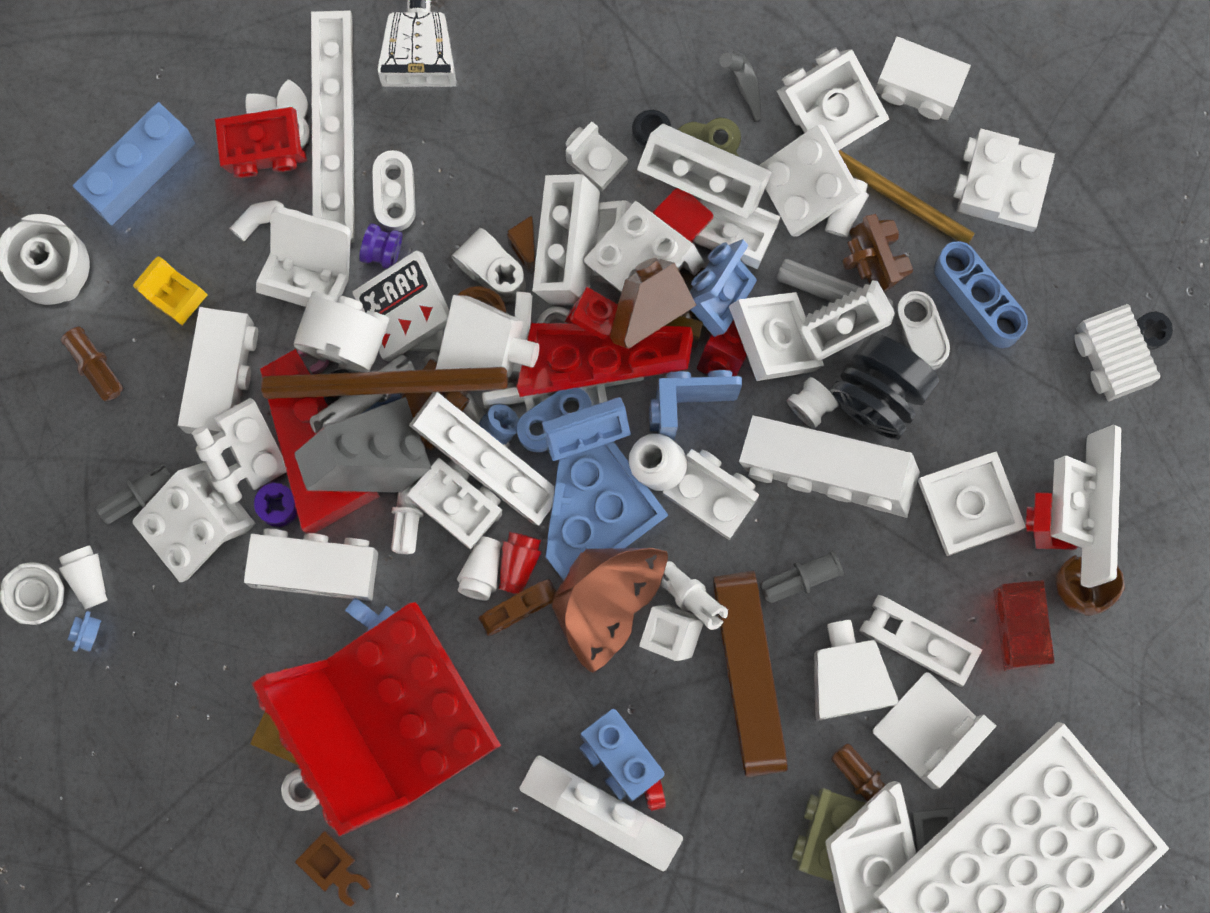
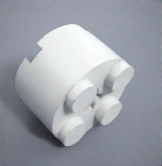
[0,214,90,305]
[294,291,390,373]

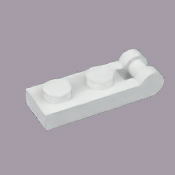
[859,595,982,687]

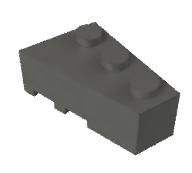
[294,397,432,492]

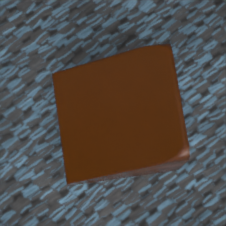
[507,216,536,274]

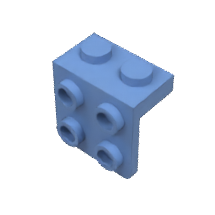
[649,370,742,441]

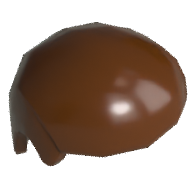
[1055,555,1125,616]

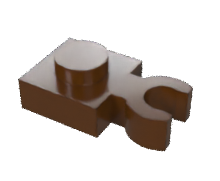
[295,831,372,907]

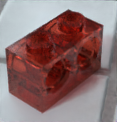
[993,580,1055,671]

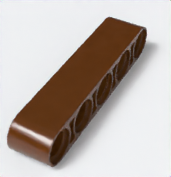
[713,570,788,778]

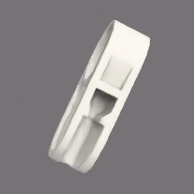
[895,291,950,370]

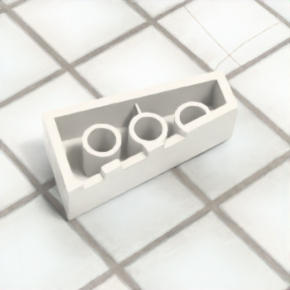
[739,415,920,518]

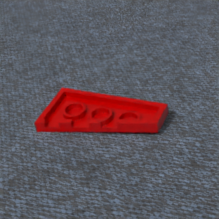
[517,323,693,397]

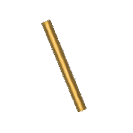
[838,150,975,244]

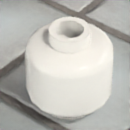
[629,434,687,491]

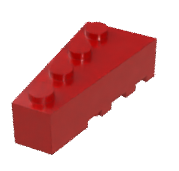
[260,349,380,534]

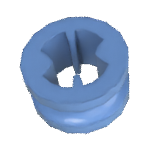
[479,404,519,445]

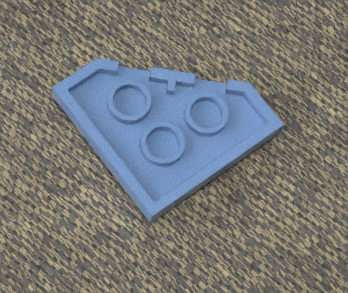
[545,441,669,581]

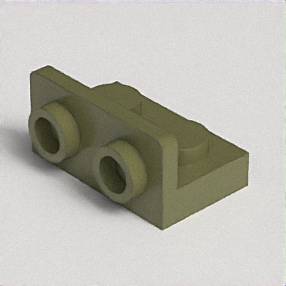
[791,788,866,882]

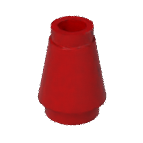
[499,532,542,594]

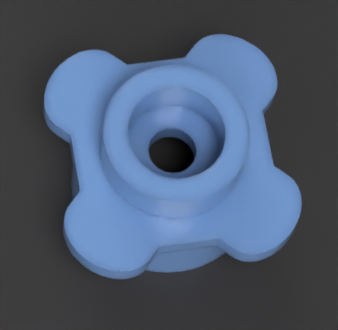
[67,611,101,652]

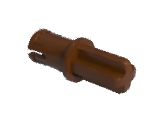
[60,326,123,402]
[831,744,886,802]

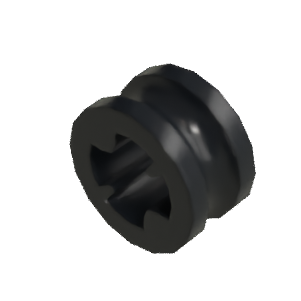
[1137,311,1173,350]

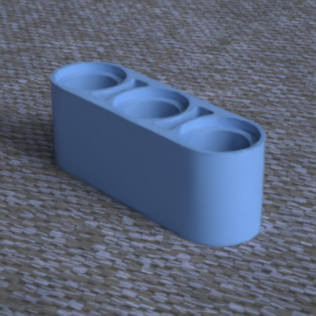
[934,241,1028,348]

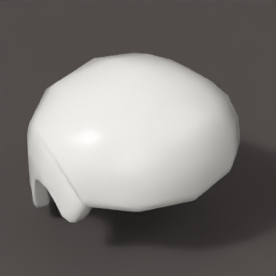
[0,562,65,625]

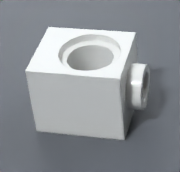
[639,604,703,661]

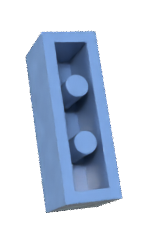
[72,102,196,226]

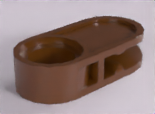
[478,579,557,636]

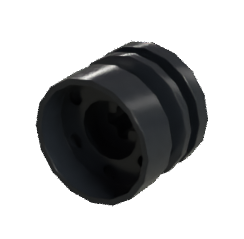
[829,333,940,440]

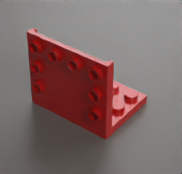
[252,602,501,837]

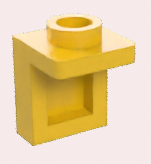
[133,256,207,325]

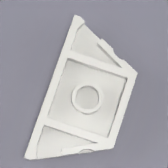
[825,781,916,913]

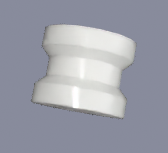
[787,377,838,429]

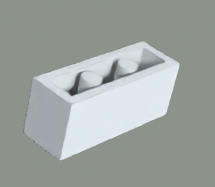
[637,124,772,219]
[532,174,600,306]
[178,307,258,436]
[244,529,378,601]

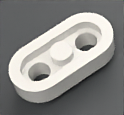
[372,150,415,231]

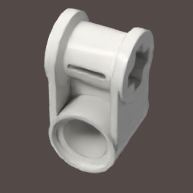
[451,228,526,304]

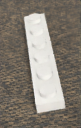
[311,10,355,243]

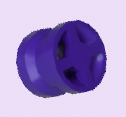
[359,223,403,270]
[254,483,298,528]

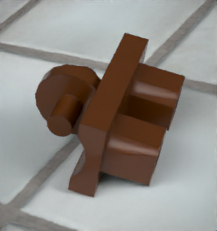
[842,213,913,293]

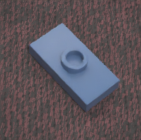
[542,397,631,461]

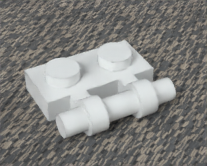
[192,398,287,504]

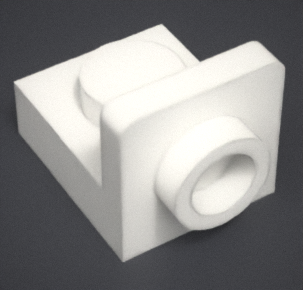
[565,122,628,192]

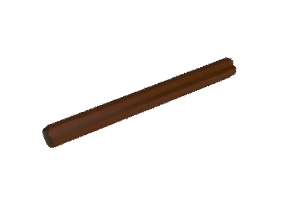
[261,367,508,399]

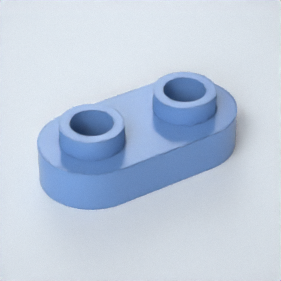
[517,388,592,452]

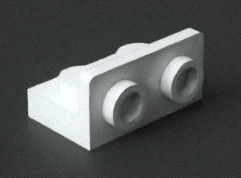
[662,449,759,540]
[407,458,502,550]

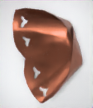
[552,548,668,673]

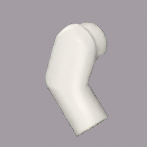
[229,200,284,242]

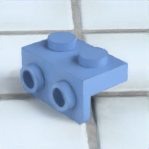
[690,239,757,337]
[579,709,664,803]

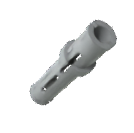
[310,355,415,433]

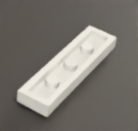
[409,392,555,526]

